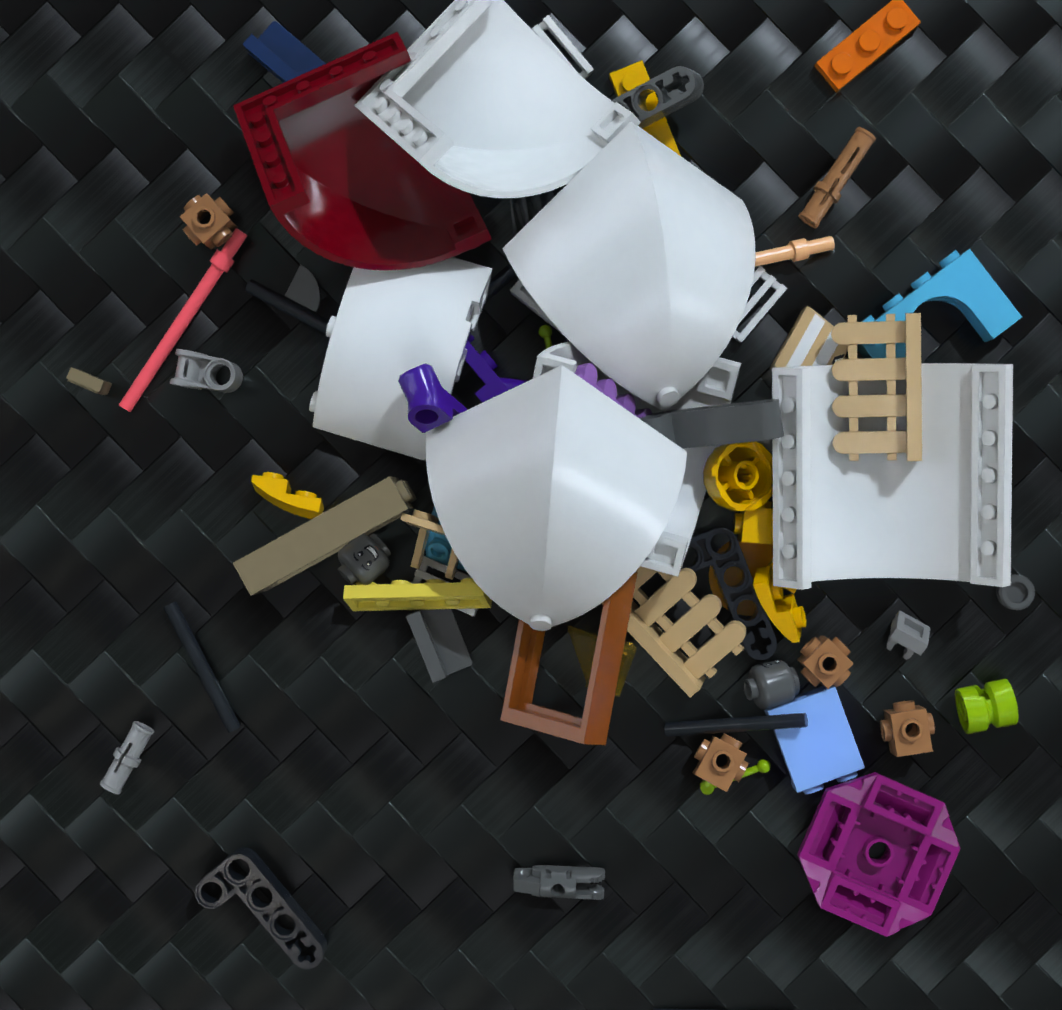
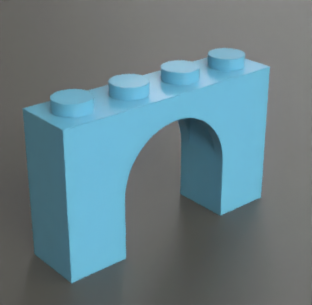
[857,249,1022,358]

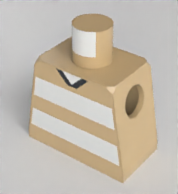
[770,306,848,370]

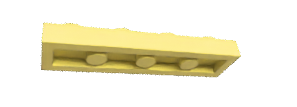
[343,578,492,611]

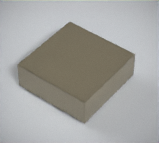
[66,367,112,396]

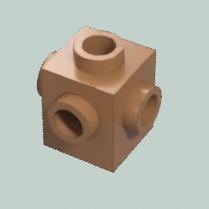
[180,193,238,250]
[797,635,854,689]
[880,700,935,757]
[693,733,749,792]

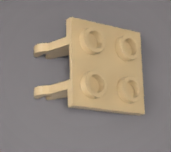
[401,509,459,580]

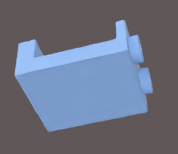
[764,685,865,795]

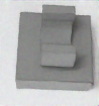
[887,610,930,660]

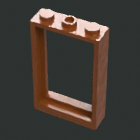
[500,572,638,745]

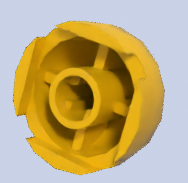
[703,442,773,511]

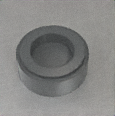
[996,574,1035,610]

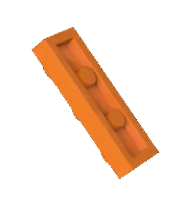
[814,0,921,93]

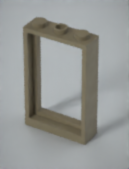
[233,476,417,595]

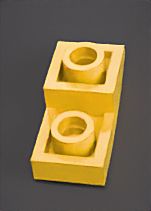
[251,472,324,519]
[753,565,806,643]

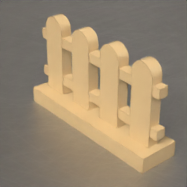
[831,313,922,461]
[602,566,746,698]

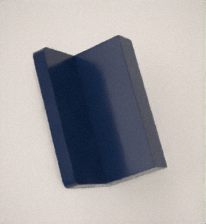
[242,21,326,83]

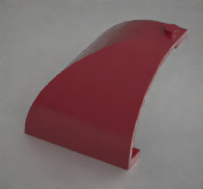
[233,31,492,271]

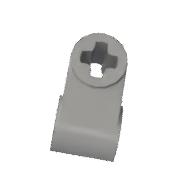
[170,349,243,393]

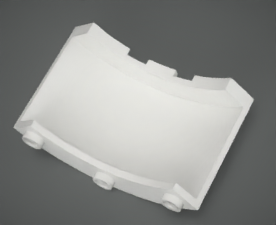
[309,257,493,461]

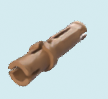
[798,127,876,228]

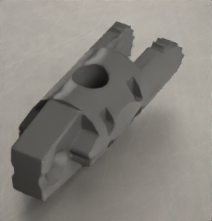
[513,865,605,900]

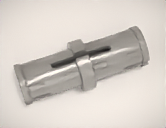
[100,721,155,794]

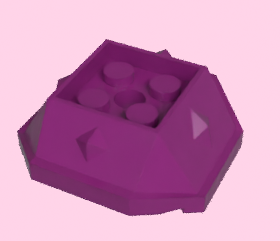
[797,772,961,937]

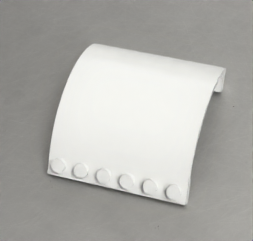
[772,363,1013,590]

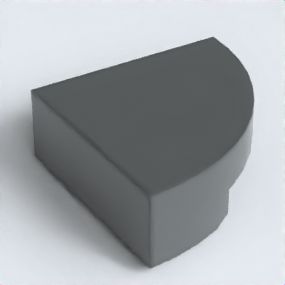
[285,264,321,313]

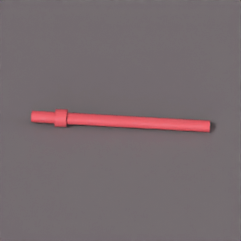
[119,228,248,412]

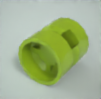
[955,679,1019,734]

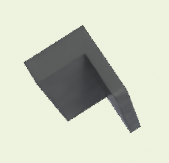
[406,609,473,683]

